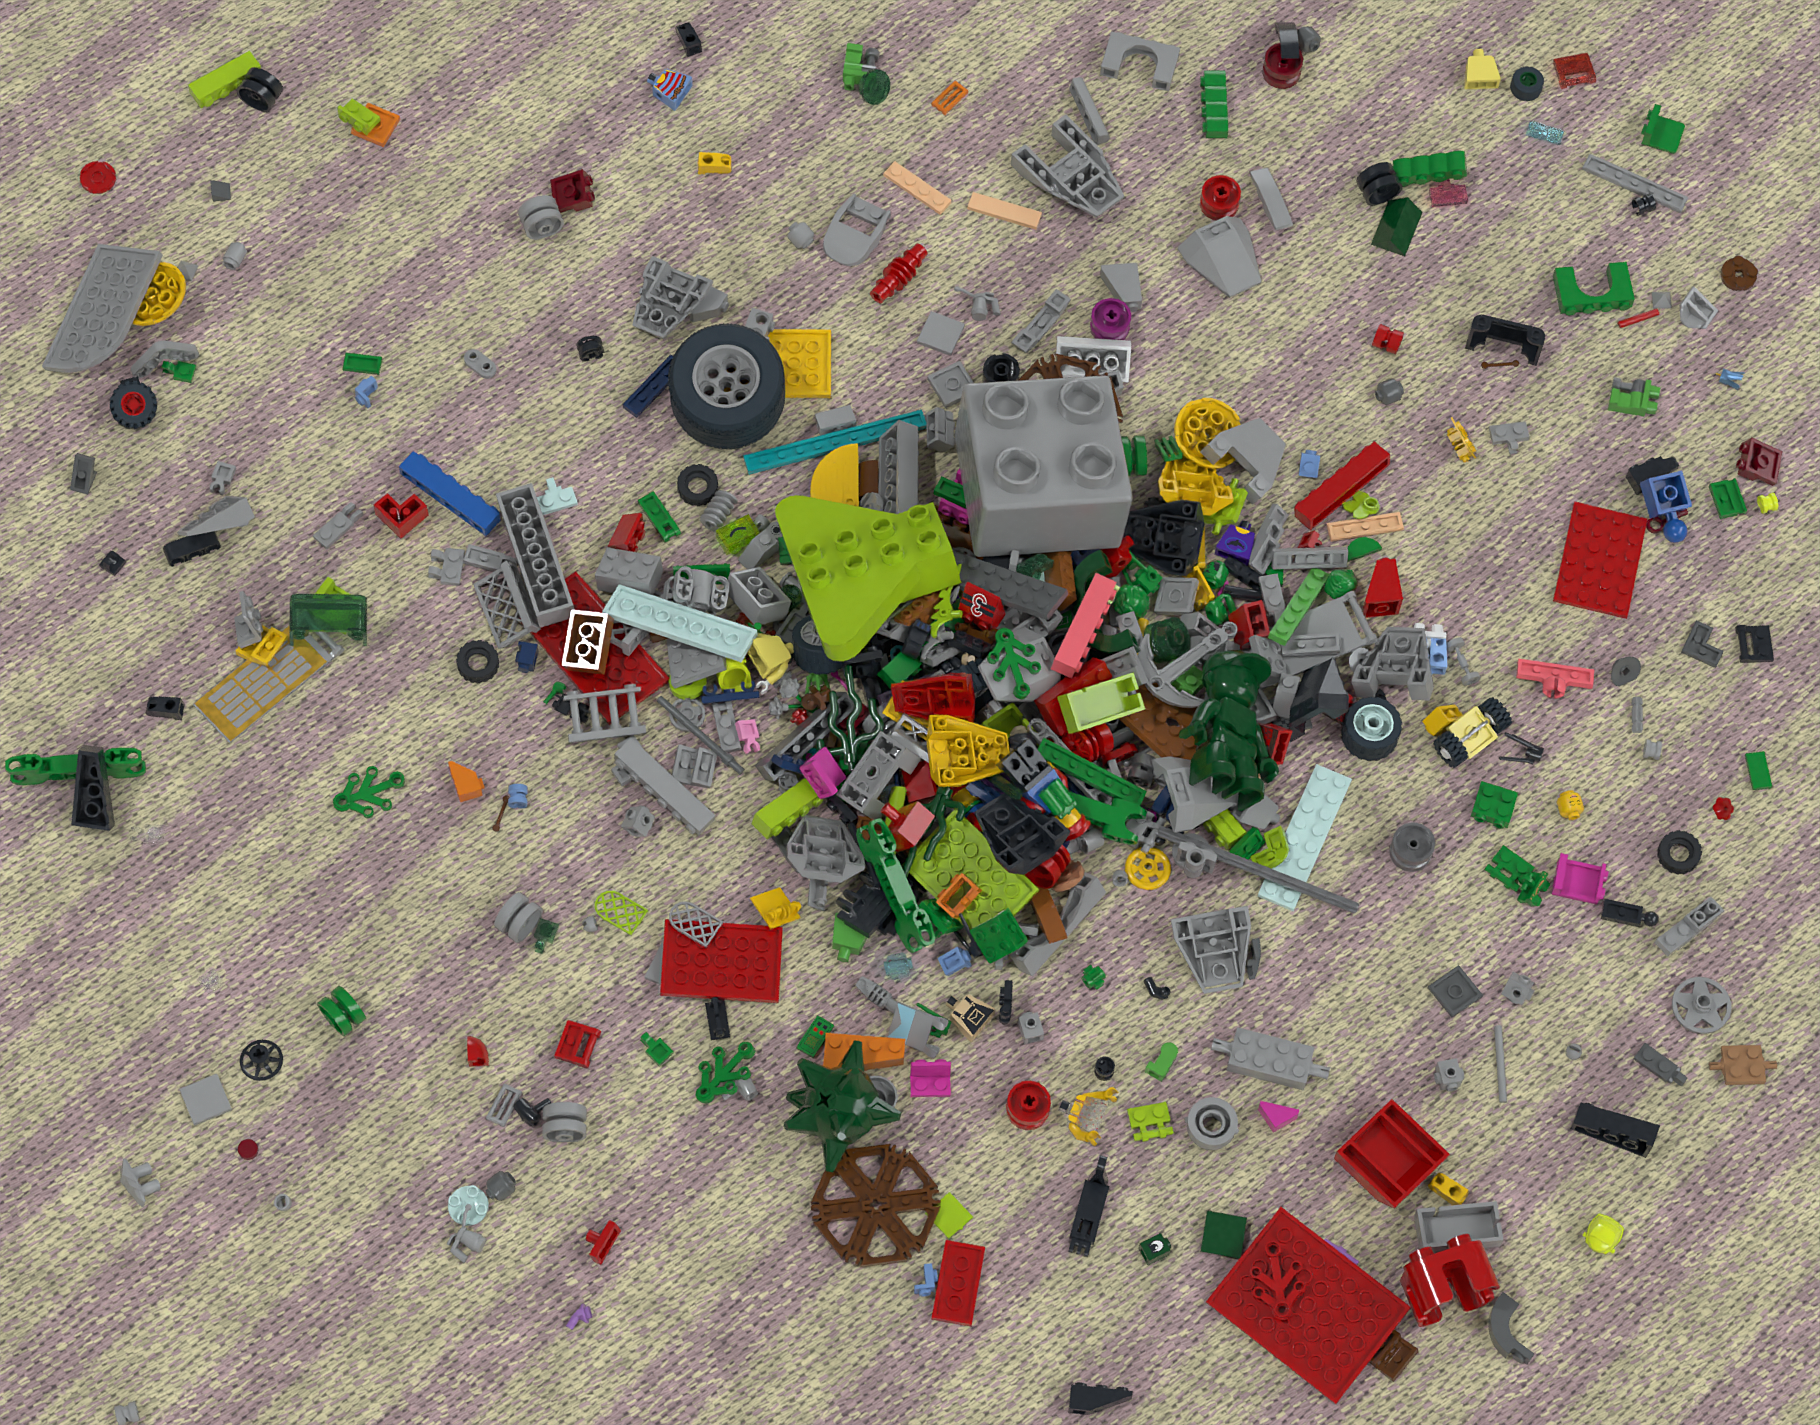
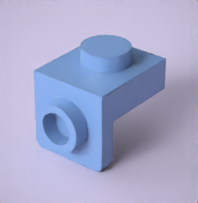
[355,375,378,408]
[1299,450,1320,478]
[914,1263,938,1297]

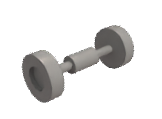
[1446,637,1481,686]

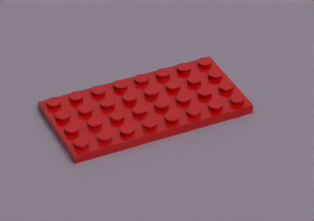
[515,571,670,725]

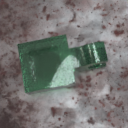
[534,918,559,954]

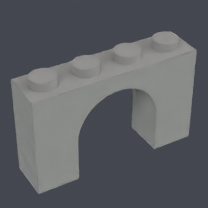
[1100,31,1180,91]

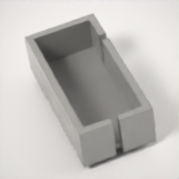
[1414,1201,1503,1253]

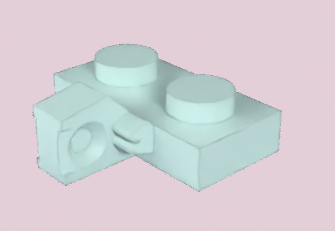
[537,477,578,515]

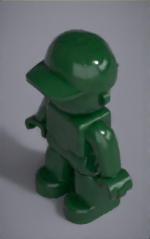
[1179,650,1279,812]

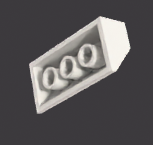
[1056,336,1131,382]

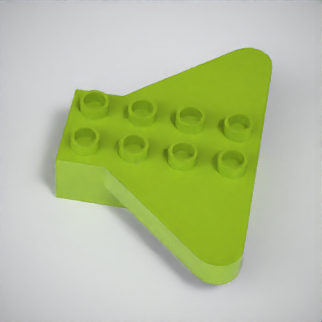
[775,495,961,661]

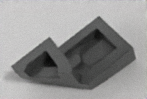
[1246,938,1261,980]

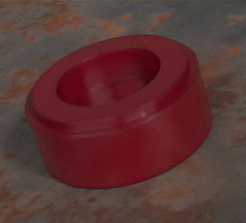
[238,1139,259,1160]

